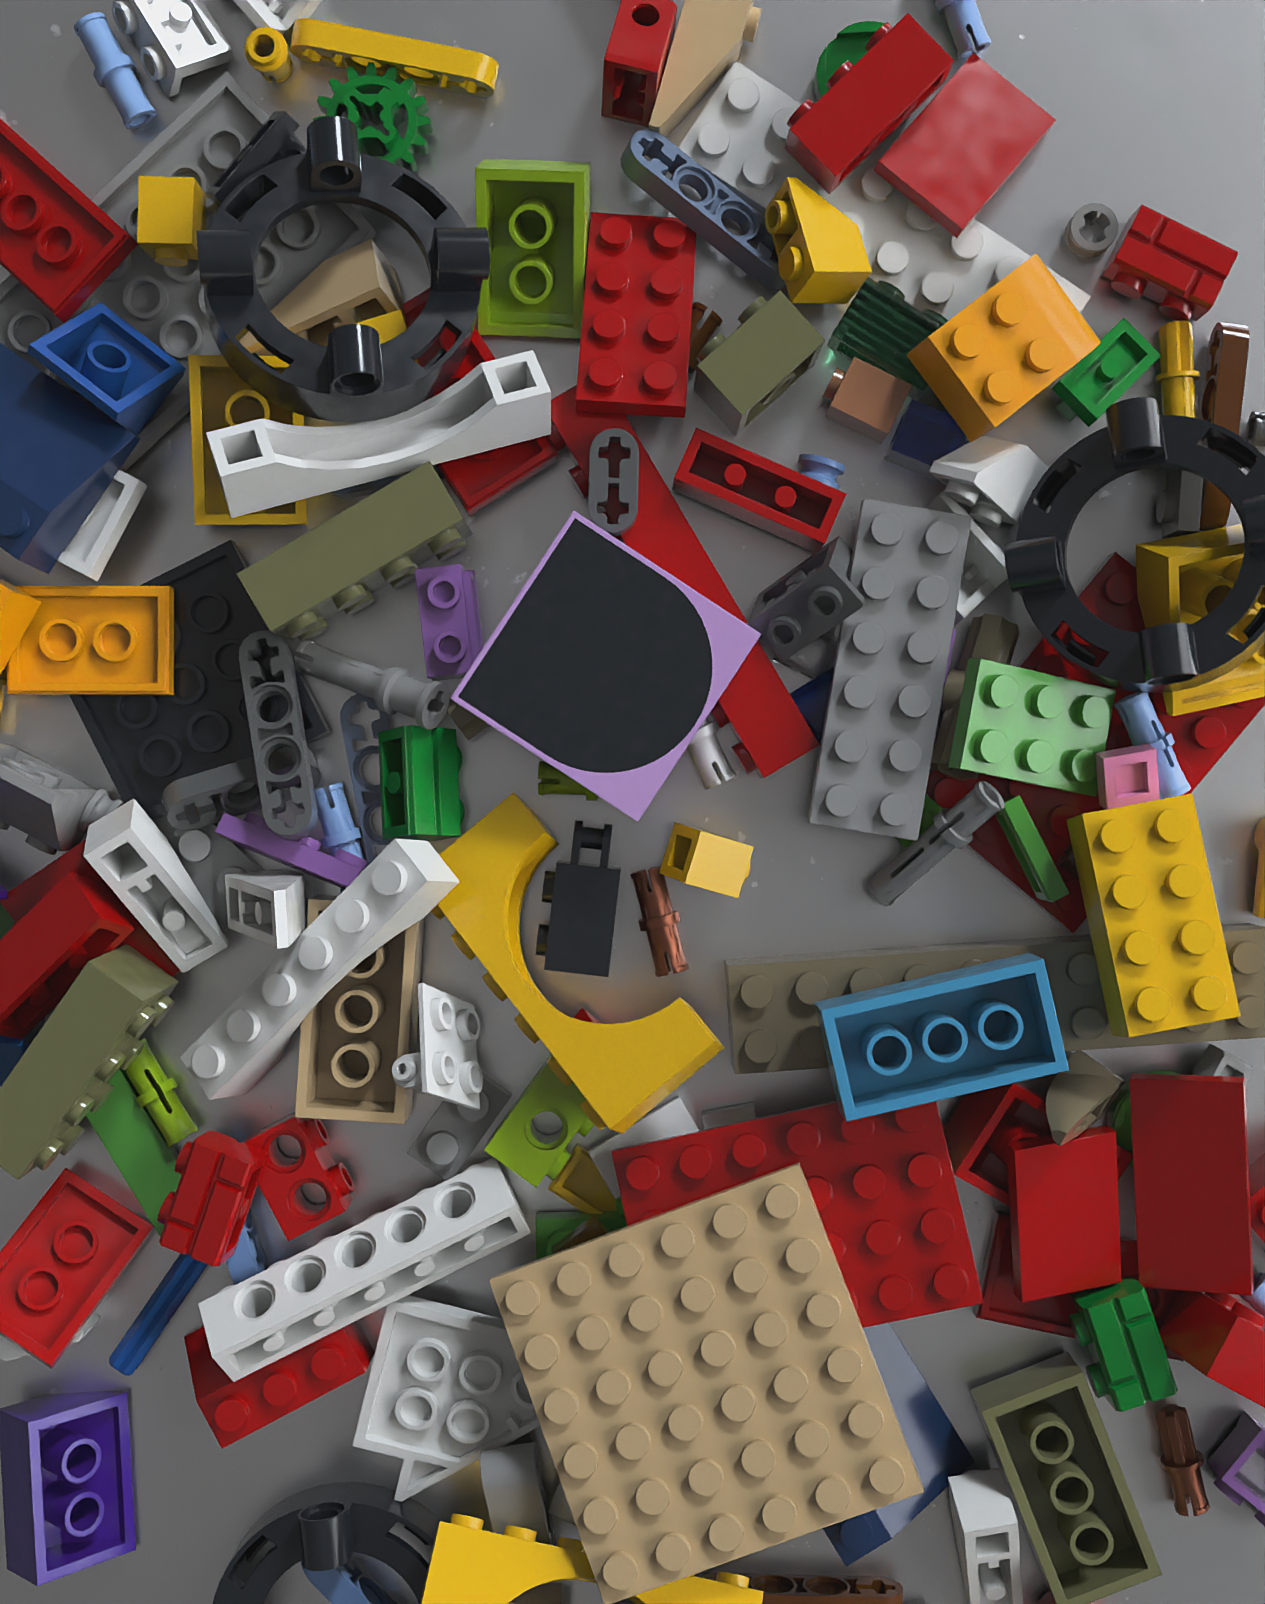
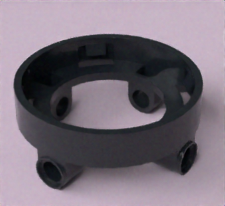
[196,116,490,423]
[1004,397,1265,693]
[213,1482,441,1604]

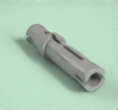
[866,781,1005,906]

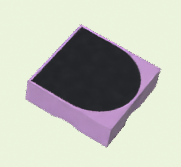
[450,510,761,822]

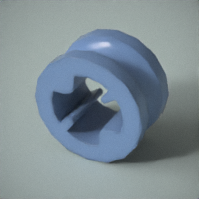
[798,453,845,490]

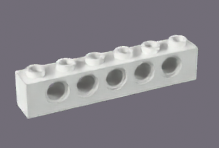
[198,1157,531,1382]

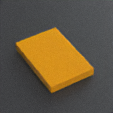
[7,586,174,695]

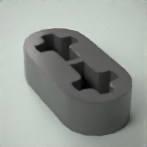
[588,428,639,536]

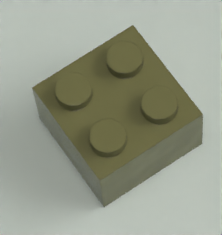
[693,290,825,436]

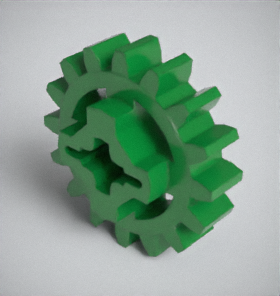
[313,62,433,172]

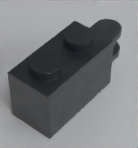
[536,820,621,977]

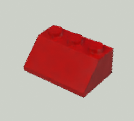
[184,1320,375,1449]

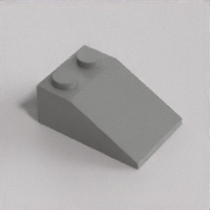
[0,744,98,855]

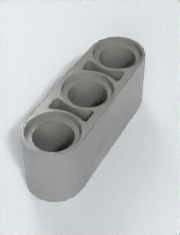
[480,1442,557,1583]

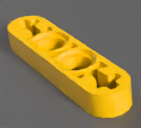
[289,18,499,97]

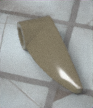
[1046,1050,1125,1146]

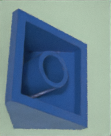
[27,302,186,436]

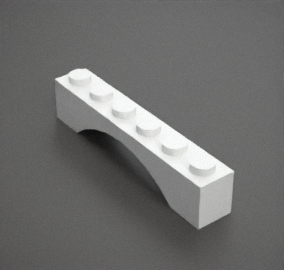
[206,350,551,518]
[180,838,460,1100]

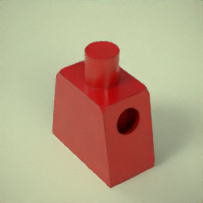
[601,0,677,127]

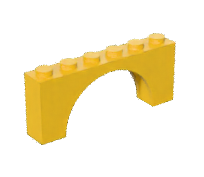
[431,792,725,1134]
[420,1514,764,1604]

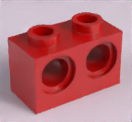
[241,1112,355,1241]

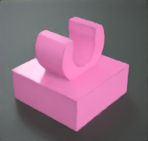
[1095,743,1160,810]

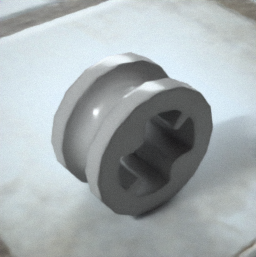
[1064,203,1119,259]
[78,789,124,834]

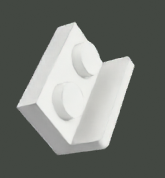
[112,0,232,97]

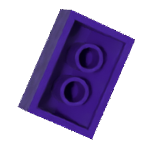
[0,1390,136,1586]

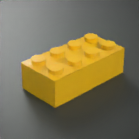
[1067,793,1241,1037]

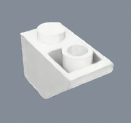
[929,435,1049,527]

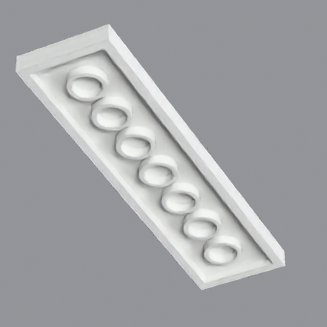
[678,60,1091,330]

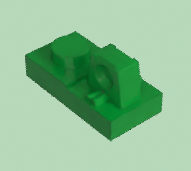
[1051,318,1161,427]

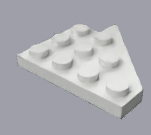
[352,1295,540,1502]

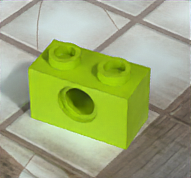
[484,1055,594,1188]

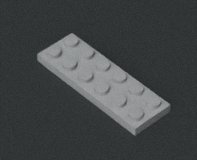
[807,498,972,841]

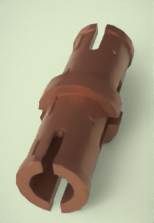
[630,866,689,977]

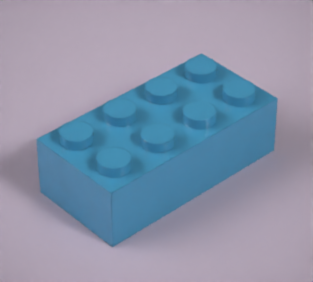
[814,953,1069,1122]

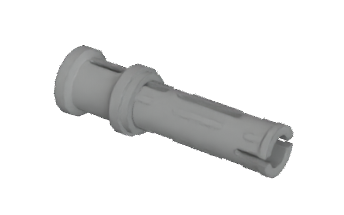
[293,640,450,730]

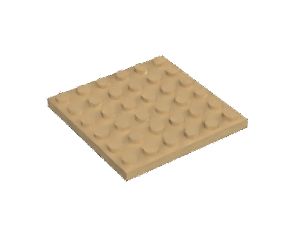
[489,1162,924,1604]

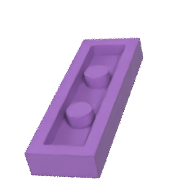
[215,812,368,890]

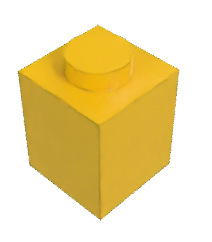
[137,176,207,267]
[659,822,754,898]

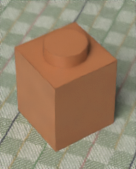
[822,357,912,444]

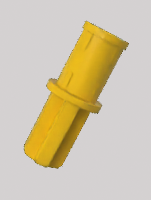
[1155,321,1200,418]

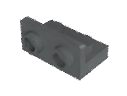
[747,536,864,661]

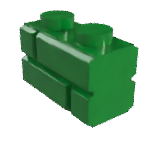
[378,725,465,842]
[1069,1276,1178,1412]

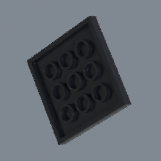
[69,540,331,821]

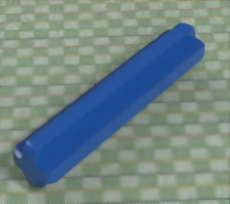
[109,1253,208,1376]

